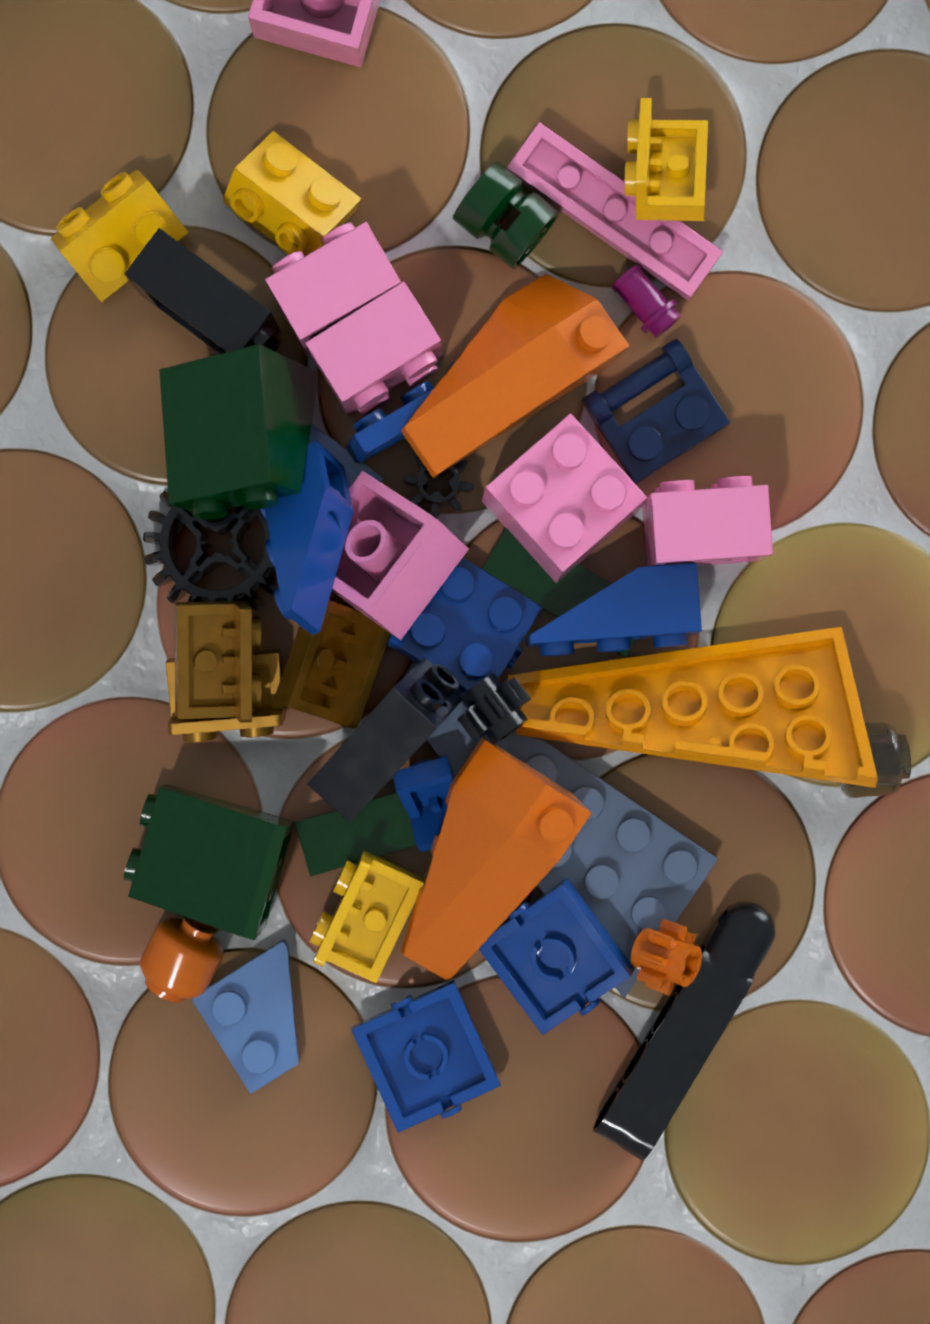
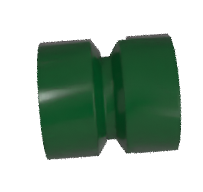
[453,161,559,270]

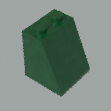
[159,344,318,520]
[124,784,295,940]

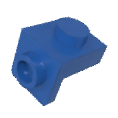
[393,756,456,852]

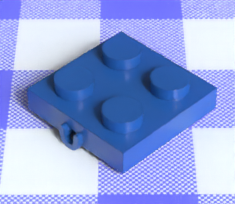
[387,558,543,693]
[479,878,635,1035]
[351,980,501,1133]

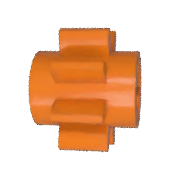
[631,919,702,996]

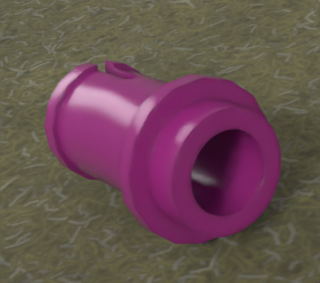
[611,264,681,338]

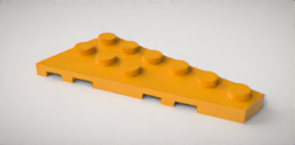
[508,627,878,788]

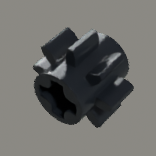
[403,455,474,518]
[457,673,531,745]

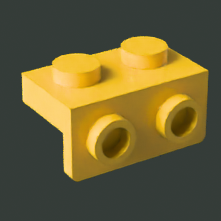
[624,98,708,221]
[223,131,362,256]
[51,170,189,303]
[309,850,425,983]

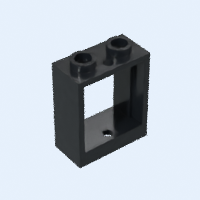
[124,228,280,354]
[307,657,465,823]

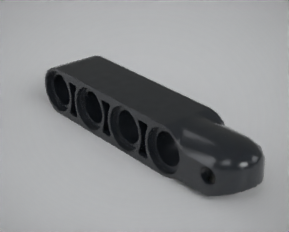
[593,902,776,1161]

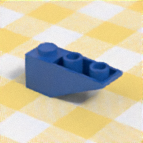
[260,440,354,635]
[526,563,702,657]

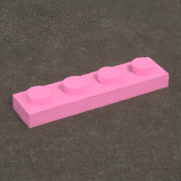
[507,122,723,301]

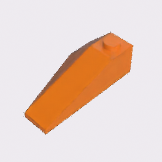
[401,274,629,478]
[401,737,592,981]

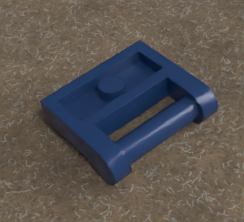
[581,338,730,484]

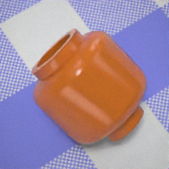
[139,917,224,1003]

